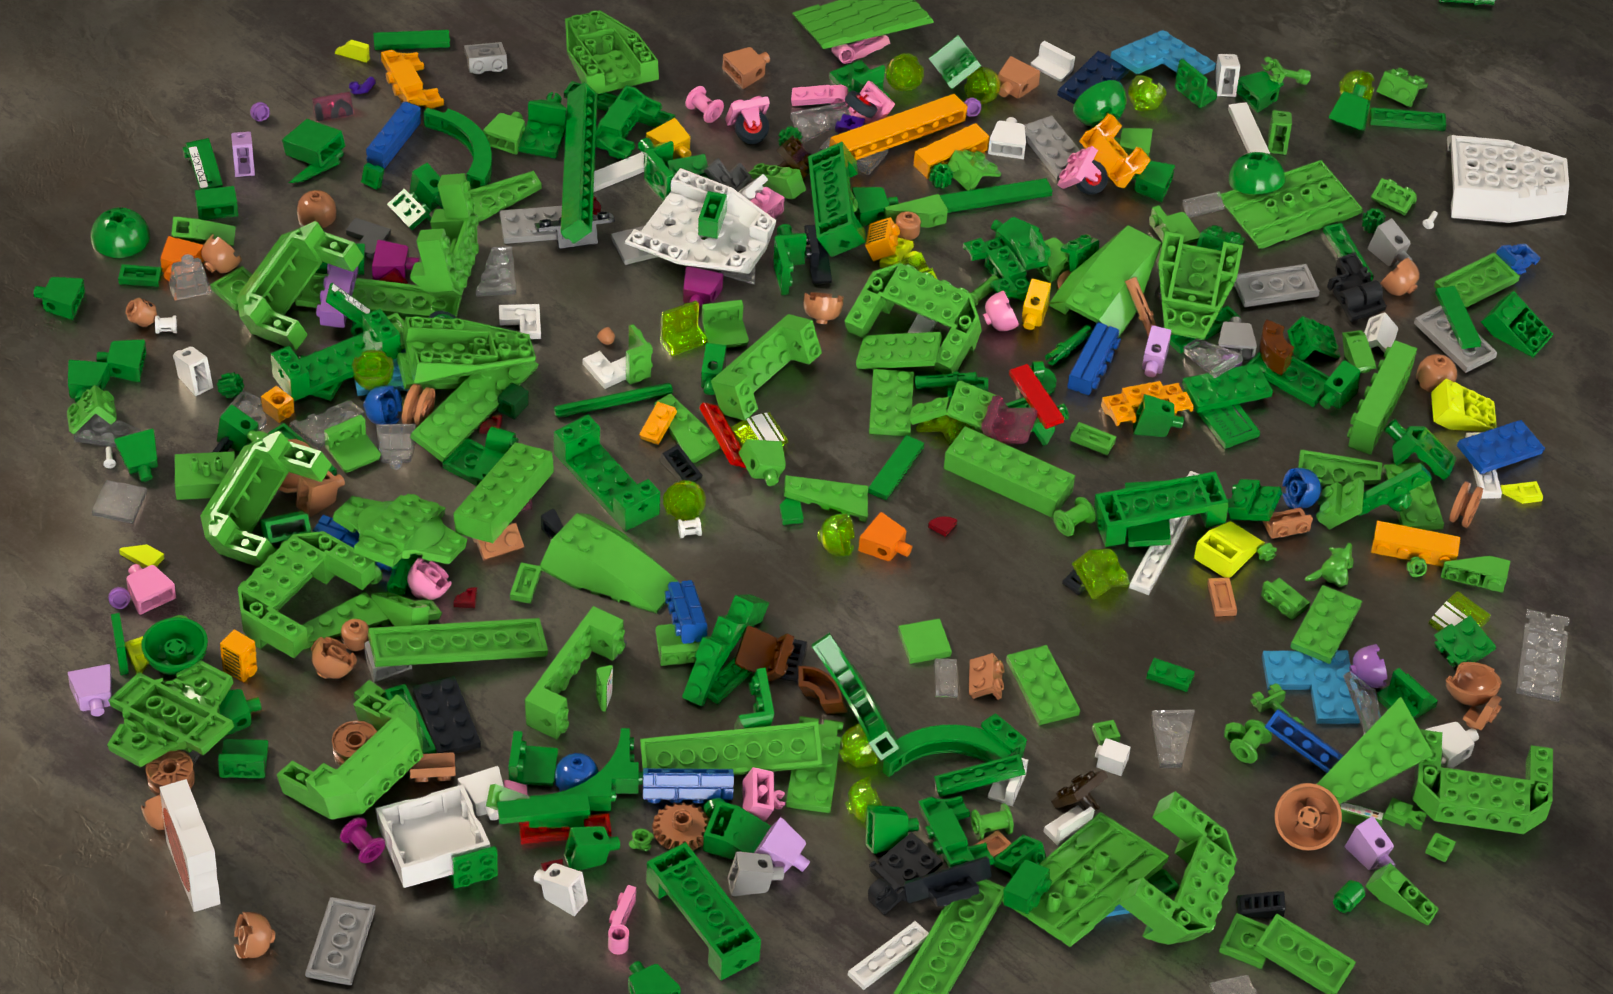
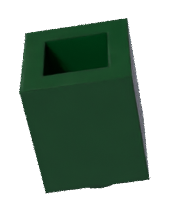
[497,382,529,420]

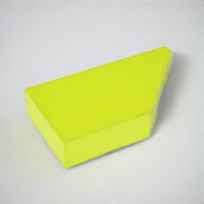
[335,40,370,63]
[1500,481,1543,504]
[119,544,165,568]
[125,636,148,674]

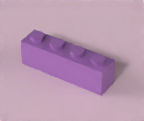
[316,264,358,328]

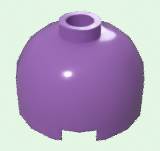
[1349,644,1387,688]

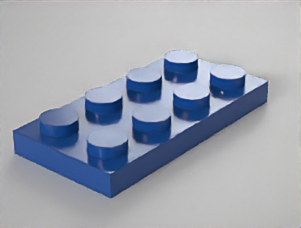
[1456,420,1545,474]

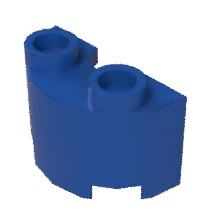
[1496,244,1541,274]

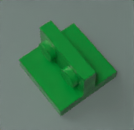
[1376,668,1438,720]

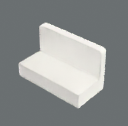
[1031,41,1075,82]
[1364,312,1398,353]
[988,758,1028,806]
[1043,805,1094,846]

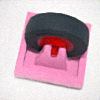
[845,81,895,125]
[725,96,770,144]
[1057,146,1108,195]

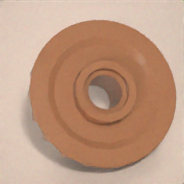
[652,801,710,851]

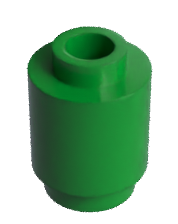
[1333,880,1365,913]

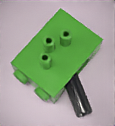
[175,437,235,500]

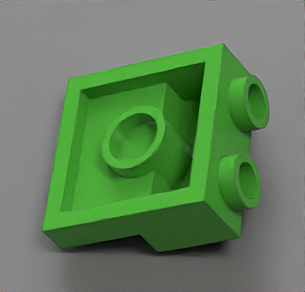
[1316,478,1364,530]

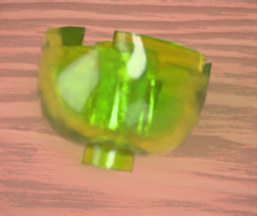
[885,53,924,92]
[964,67,1000,104]
[1339,70,1375,101]
[1128,76,1167,111]
[352,350,394,390]
[663,480,706,522]
[818,514,855,556]
[839,723,879,769]
[845,776,882,822]

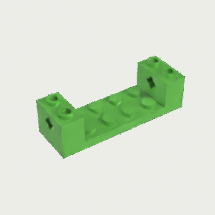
[711,314,822,420]
[525,606,625,740]

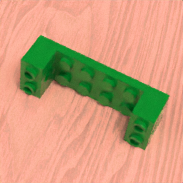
[808,141,866,257]
[271,309,401,401]
[554,414,660,532]
[1094,471,1228,547]
[646,842,761,981]

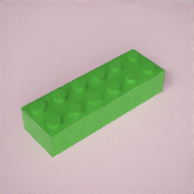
[1347,340,1417,455]
[944,426,1075,518]
[453,442,554,543]

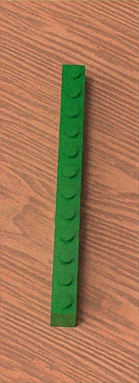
[561,82,597,244]

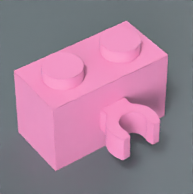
[750,187,785,219]
[742,767,785,822]

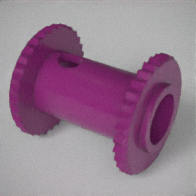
[340,818,386,863]

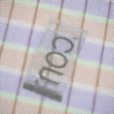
[1182,191,1224,218]

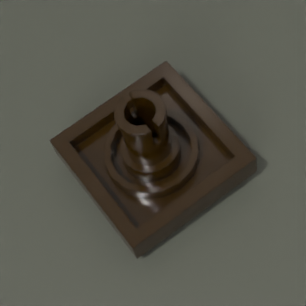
[776,135,812,178]
[1051,770,1108,813]

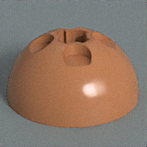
[1275,783,1342,850]

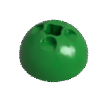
[1073,80,1127,128]
[1228,152,1286,194]
[90,207,150,258]
[141,617,208,675]

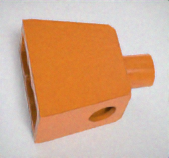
[161,236,204,281]
[858,512,912,561]

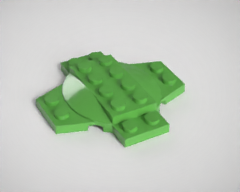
[333,494,468,567]
[107,660,234,767]

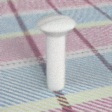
[1423,211,1438,229]
[103,446,116,468]

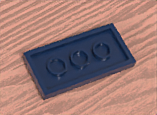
[1057,51,1129,104]

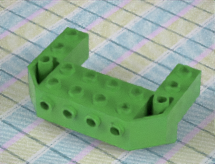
[410,173,479,298]
[236,221,364,350]
[844,263,982,374]
[200,431,332,567]
[238,531,376,658]
[277,690,423,819]
[1411,729,1553,834]
[1119,791,1237,945]

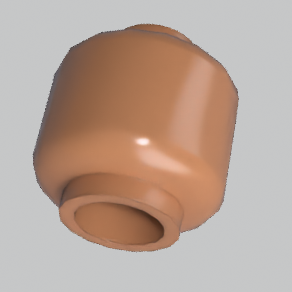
[895,211,921,240]
[126,298,157,327]
[341,619,369,651]

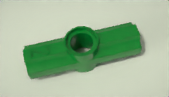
[387,553,419,595]

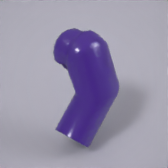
[349,77,376,95]

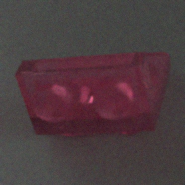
[981,396,1037,443]

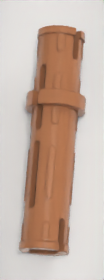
[1125,277,1157,336]

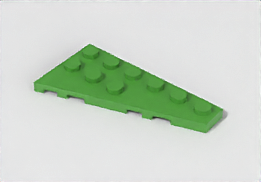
[1312,697,1434,818]

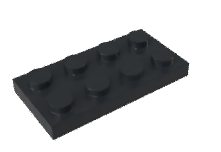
[412,676,481,754]

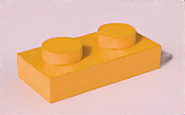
[639,402,677,445]

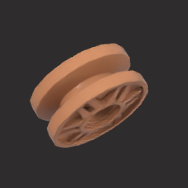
[402,384,435,428]
[1449,481,1484,528]
[332,720,377,766]
[146,750,195,796]

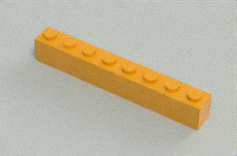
[829,94,968,160]

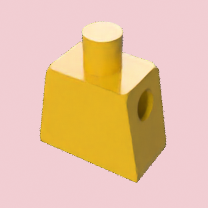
[646,118,692,160]
[1022,279,1051,330]

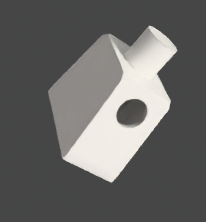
[1215,54,1240,97]
[988,117,1026,159]
[173,347,213,396]
[1425,722,1479,769]
[458,766,504,820]
[534,863,588,916]

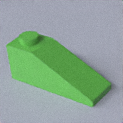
[884,194,948,228]
[371,591,429,627]

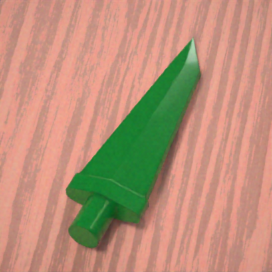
[288,150,344,183]

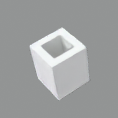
[1095,738,1131,776]

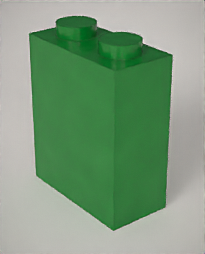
[282,119,345,167]
[259,511,311,543]

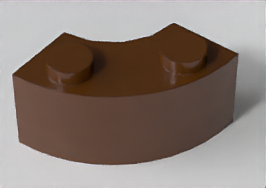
[1259,319,1294,376]
[798,666,848,714]

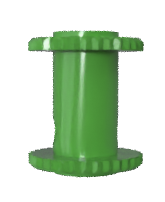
[1053,497,1096,536]
[1230,719,1272,763]
[971,803,1014,841]

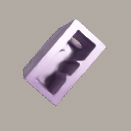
[231,132,255,177]
[1142,325,1171,377]
[68,664,112,716]
[1344,816,1396,870]
[755,817,810,873]

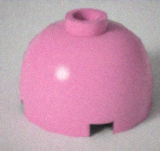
[983,291,1019,331]
[407,558,452,600]

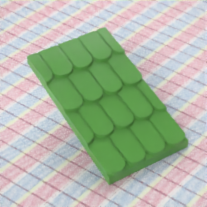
[792,0,934,49]
[1217,160,1364,249]
[1002,812,1169,947]

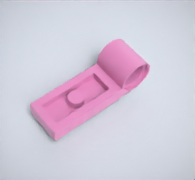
[832,35,890,64]
[791,85,849,110]
[608,885,636,955]

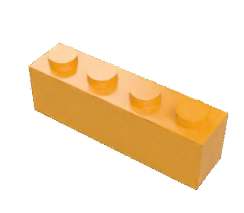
[913,123,990,179]
[1371,521,1460,567]

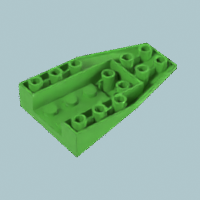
[565,10,659,94]
[402,316,536,384]

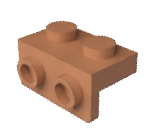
[1262,507,1313,539]
[473,523,524,561]
[969,653,1005,700]
[1463,695,1502,730]
[410,753,456,782]

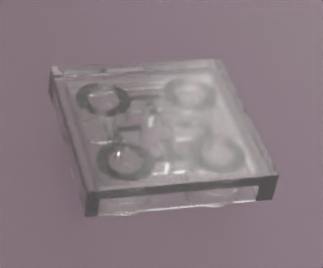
[92,480,147,524]

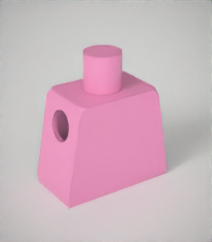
[126,564,176,615]

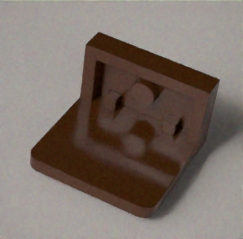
[735,626,794,681]

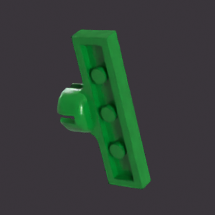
[1359,463,1432,516]

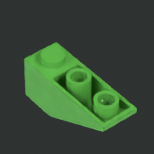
[748,163,806,199]
[171,217,236,246]
[1342,330,1376,373]
[1441,556,1510,593]
[1365,863,1439,925]

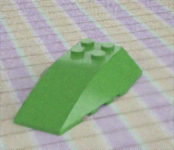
[1049,225,1162,338]
[1158,231,1243,340]
[540,513,678,613]

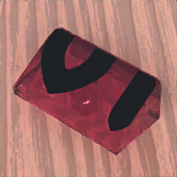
[312,92,354,122]

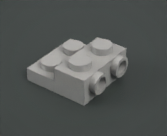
[464,42,507,74]

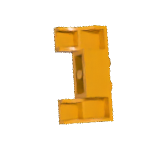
[381,50,444,109]
[1079,113,1151,188]
[1101,381,1194,426]

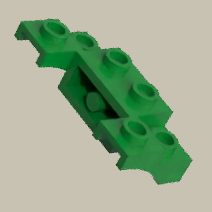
[595,85,662,160]
[963,238,1030,301]
[918,795,995,868]

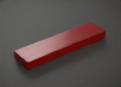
[1009,364,1064,429]
[699,402,746,468]
[519,814,612,844]

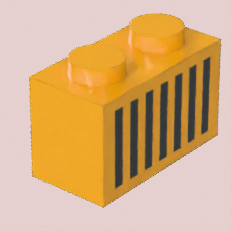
[865,217,900,261]
[220,629,258,683]

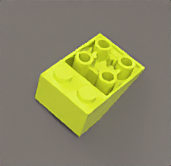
[1431,379,1497,432]
[1194,521,1265,578]

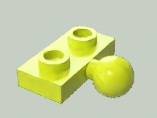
[879,238,922,268]

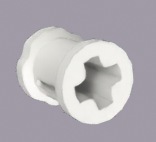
[155,315,177,334]
[678,517,702,538]

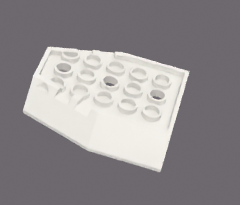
[1447,135,1569,223]
[625,168,776,274]

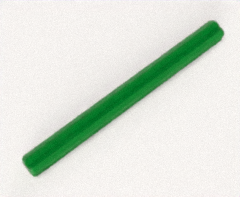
[554,383,673,418]

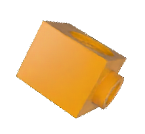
[261,386,294,423]

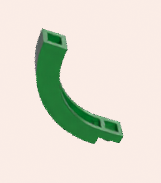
[424,108,492,190]
[883,725,1019,777]

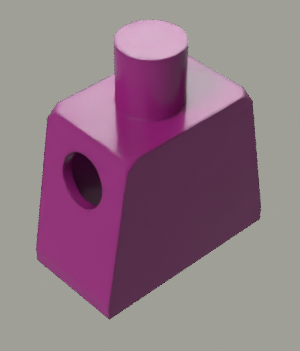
[372,240,420,281]
[683,266,723,311]

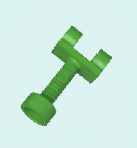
[1261,57,1311,85]
[1251,683,1304,726]

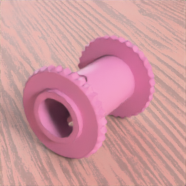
[686,86,724,123]

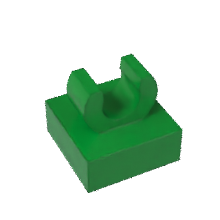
[361,163,385,190]

